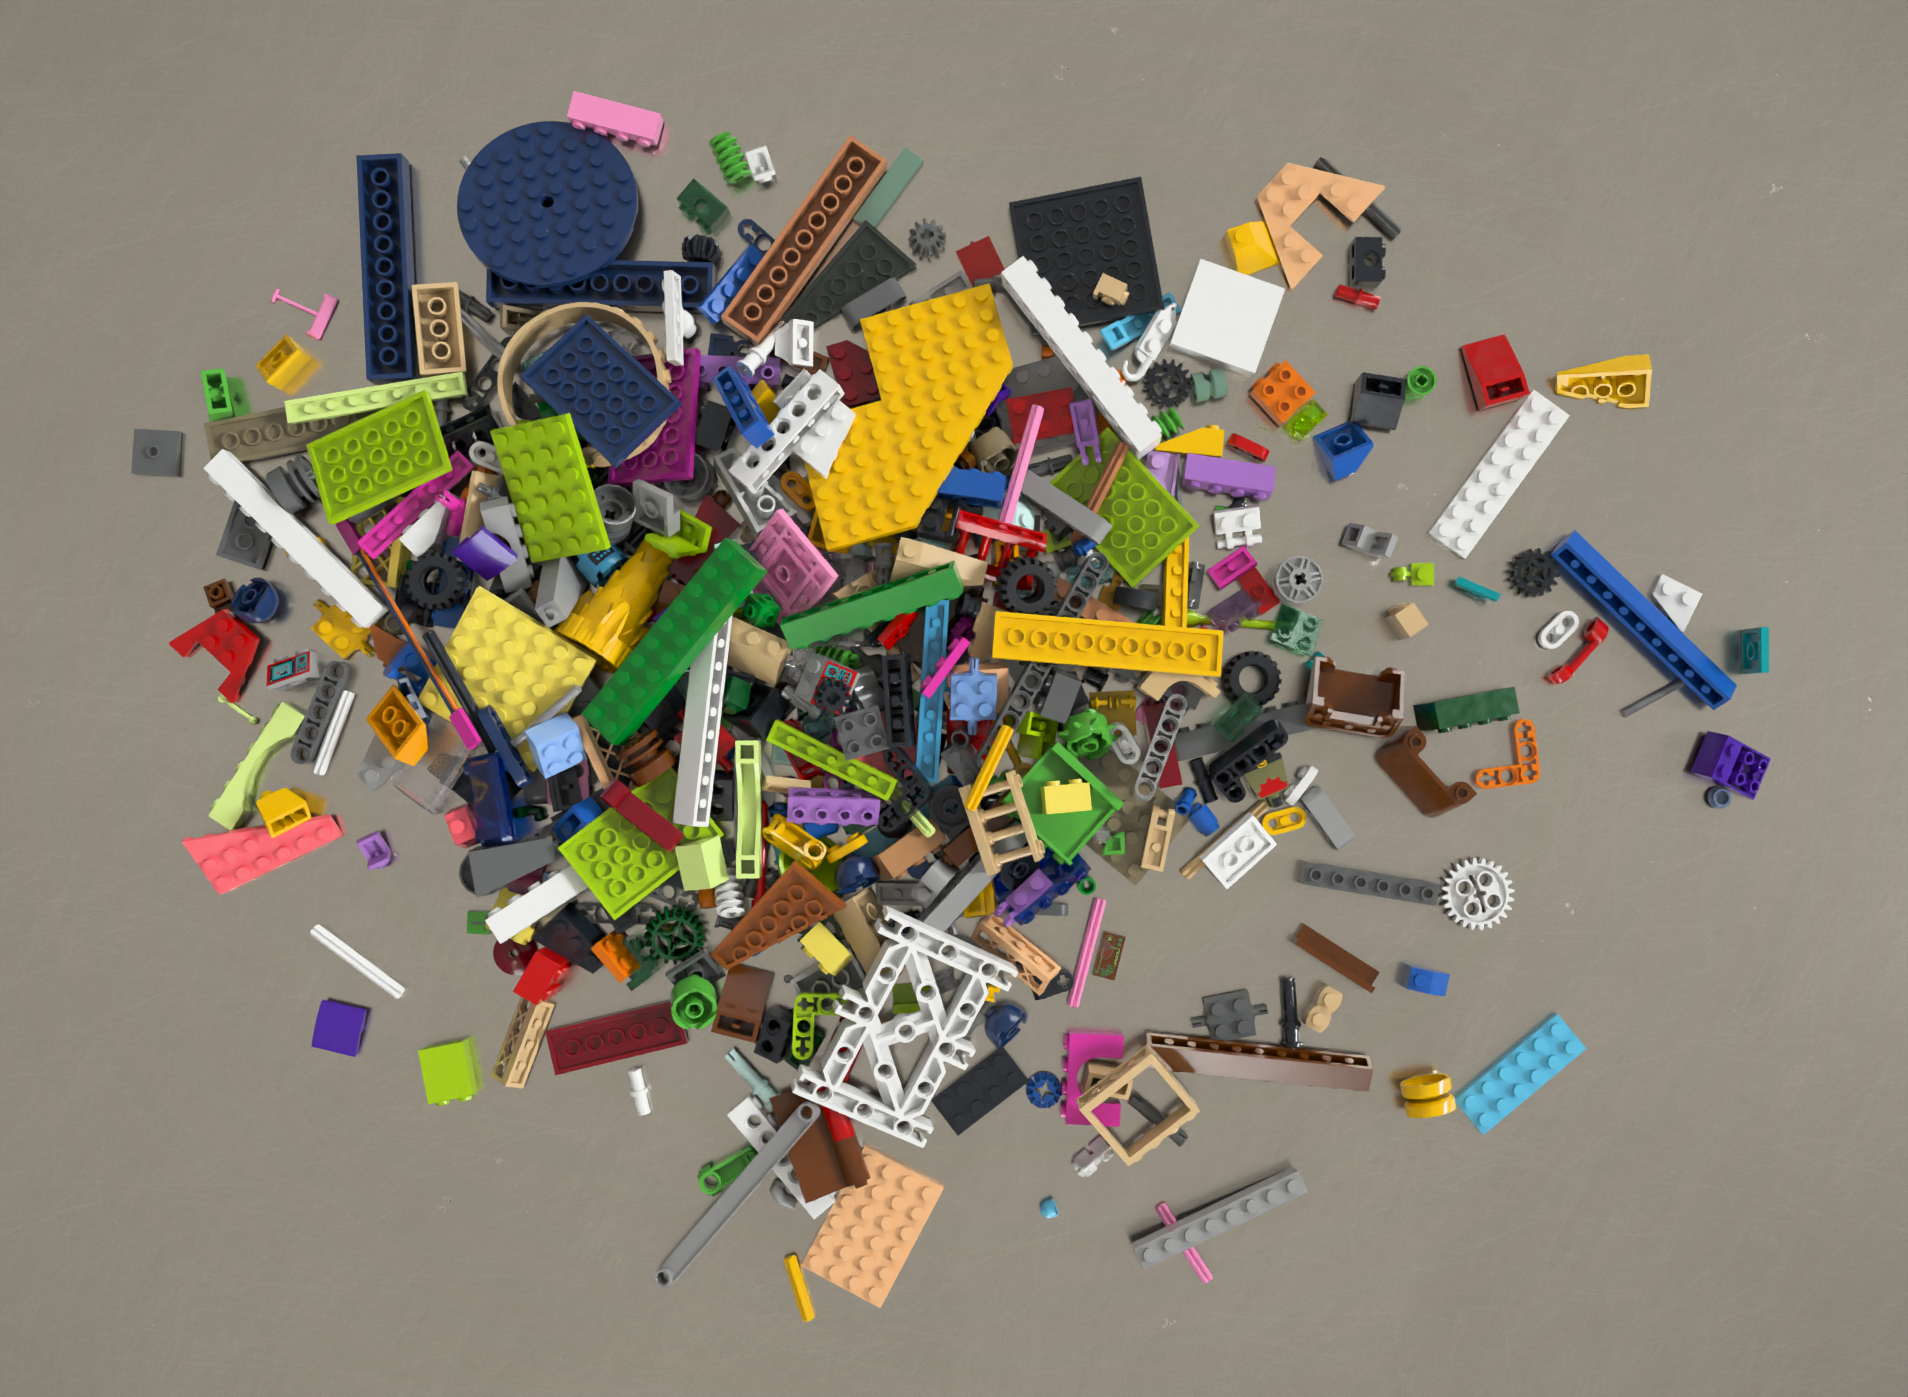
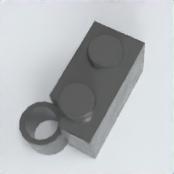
[940,725,985,786]

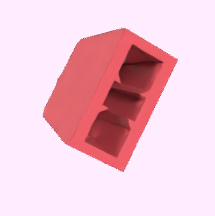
[444,803,487,849]

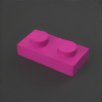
[1207,546,1257,590]

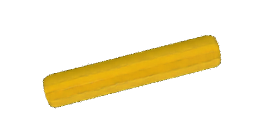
[784,1255,815,1322]

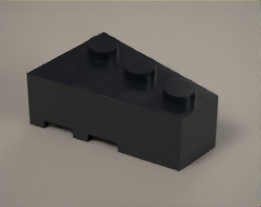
[531,902,605,974]

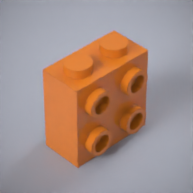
[1249,360,1316,427]

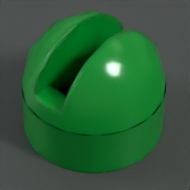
[1077,875,1096,895]

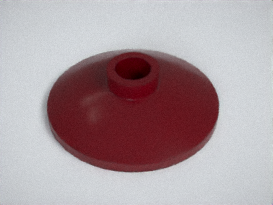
[493,939,538,975]

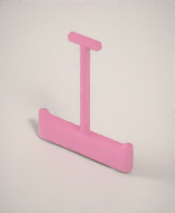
[270,288,338,340]

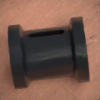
[1081,666,1109,692]

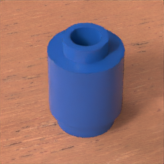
[1188,802,1220,837]

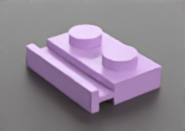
[1145,450,1180,497]

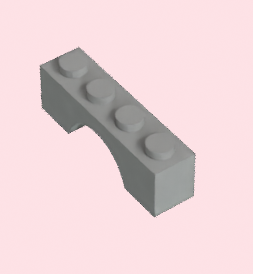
[480,496,535,593]

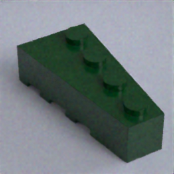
[1413,687,1520,733]

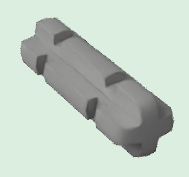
[781,685,822,719]

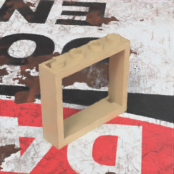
[1076,1044,1200,1167]

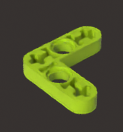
[792,992,853,1060]

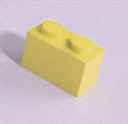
[1040,779,1092,814]
[800,922,854,976]

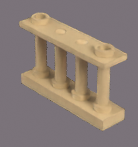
[959,770,1045,876]

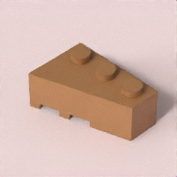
[870,817,947,882]

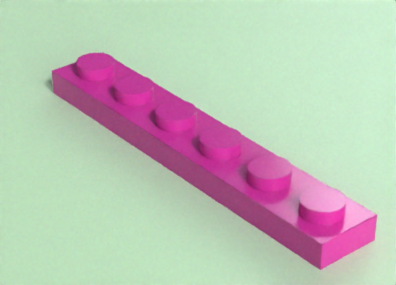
[357,450,475,560]

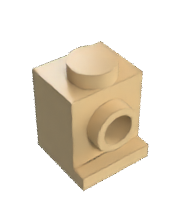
[1093,273,1129,306]

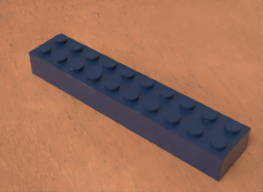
[356,153,419,384]
[486,260,716,313]

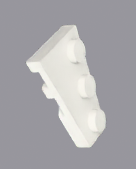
[792,399,856,479]

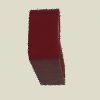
[600,778,685,853]

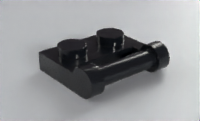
[917,497,967,544]

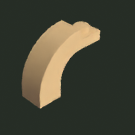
[1136,671,1221,701]

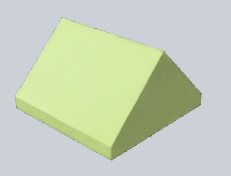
[675,835,729,891]

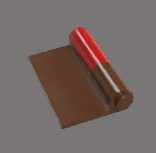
[769,1083,871,1203]

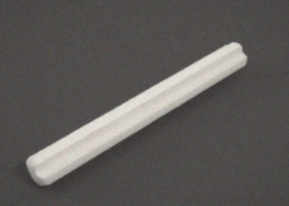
[310,924,405,999]

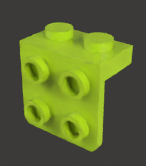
[645,509,712,559]

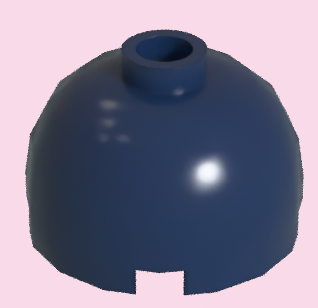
[231,577,279,623]
[834,853,880,894]
[984,1003,1028,1049]

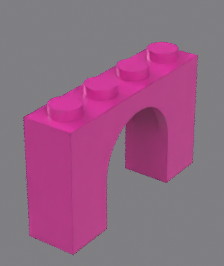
[1060,1030,1124,1127]

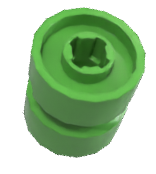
[1403,366,1437,401]

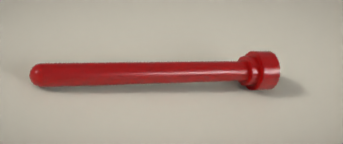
[751,801,768,908]

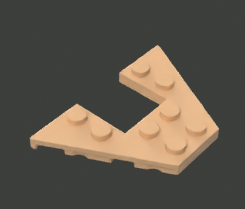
[1257,162,1385,290]

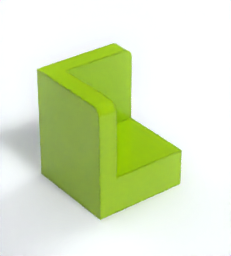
[1041,529,1073,555]

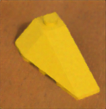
[1556,354,1652,408]

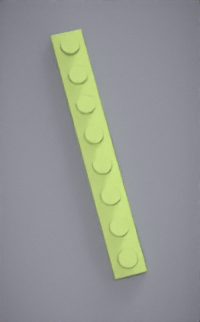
[284,372,468,425]

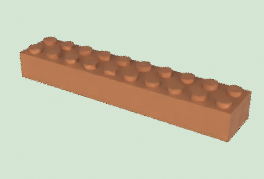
[721,135,887,346]

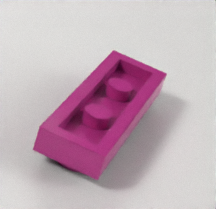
[920,636,971,699]

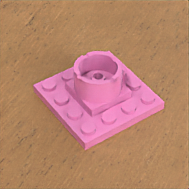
[749,509,839,626]

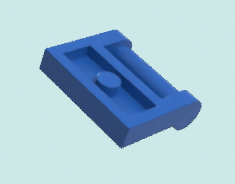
[383,641,437,697]

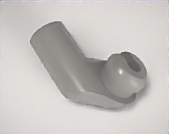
[770,1180,797,1210]

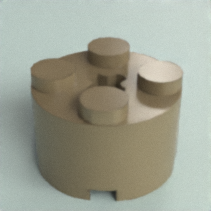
[969,427,1019,478]

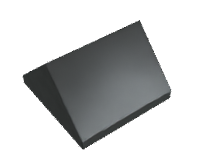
[665,946,725,986]

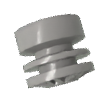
[1270,556,1323,605]

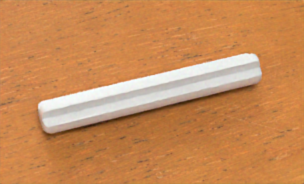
[312,690,355,775]

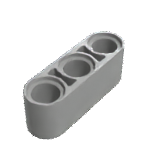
[1299,785,1356,851]

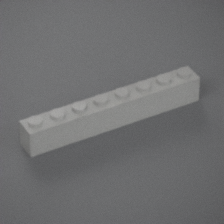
[1131,1167,1308,1270]

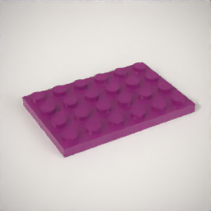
[608,348,701,487]

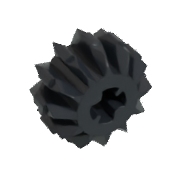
[681,234,720,264]
[813,677,853,717]

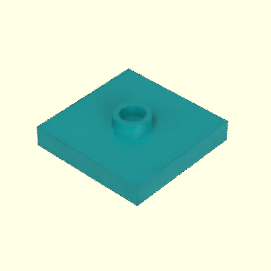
[1741,627,1769,674]

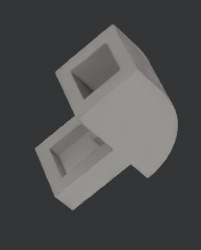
[1341,523,1398,559]
[909,857,960,909]

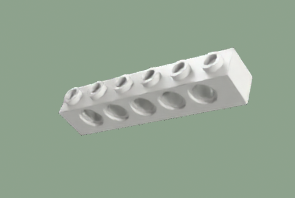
[728,369,845,495]
[727,1094,836,1219]

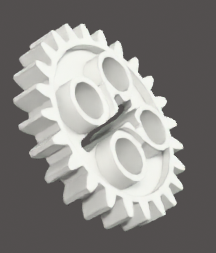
[1439,857,1515,931]

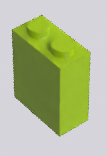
[418,1038,478,1106]

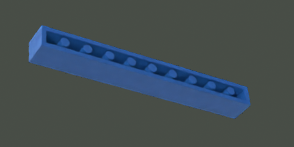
[1551,530,1737,710]

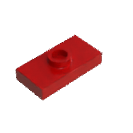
[1236,567,1280,615]
[878,612,918,651]

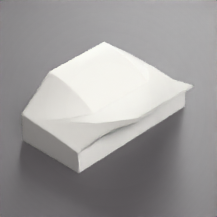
[775,319,814,368]

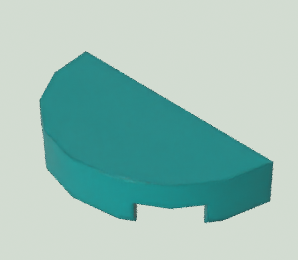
[1456,576,1501,602]

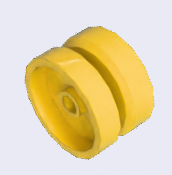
[1400,1073,1456,1118]

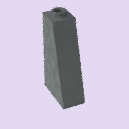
[468,836,560,897]

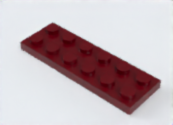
[545,1001,688,1076]

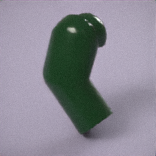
[512,805,546,822]

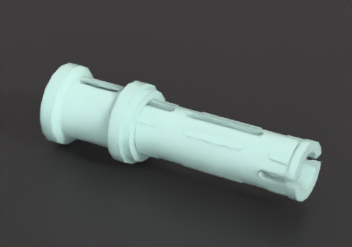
[724,1048,780,1109]

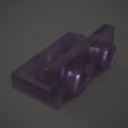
[1207,589,1262,635]

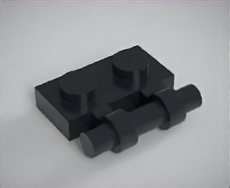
[390,575,439,627]

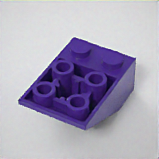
[1691,731,1771,800]

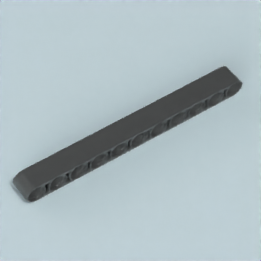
[973,552,1108,771]

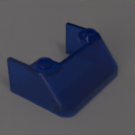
[463,752,526,847]

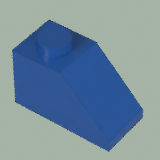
[552,796,604,843]
[1400,964,1450,996]

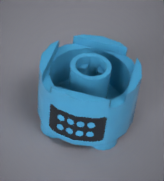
[576,544,628,588]

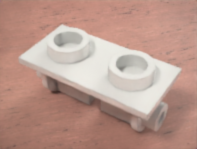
[1071,1136,1115,1177]

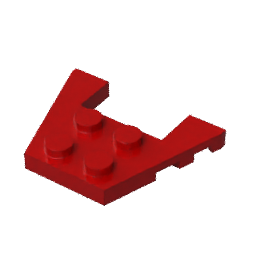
[169,609,260,703]

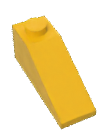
[1153,425,1225,458]

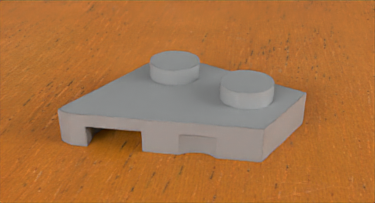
[357,733,407,792]

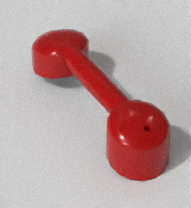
[1547,617,1609,685]

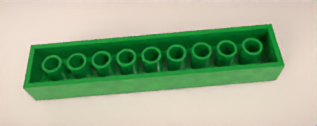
[581,538,768,745]

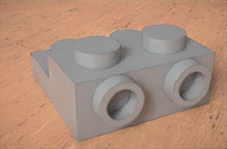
[633,479,680,537]

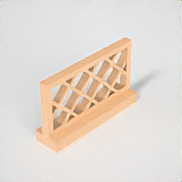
[572,714,639,791]

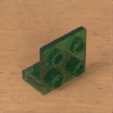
[622,934,660,992]

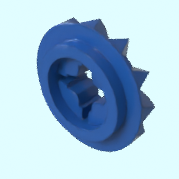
[1026,1072,1062,1108]

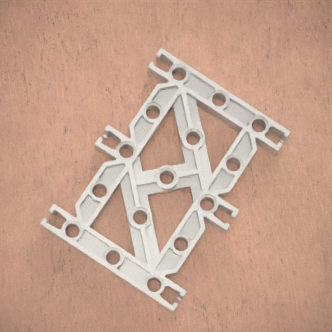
[790,905,1018,1148]

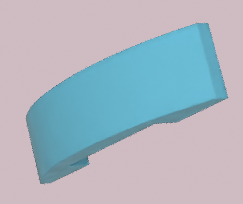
[1099,292,1182,351]

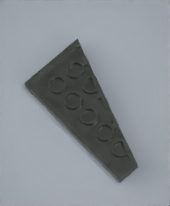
[779,220,917,327]

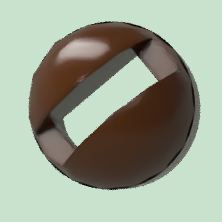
[711,490,731,509]

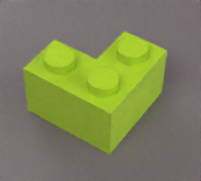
[1007,711,1059,759]

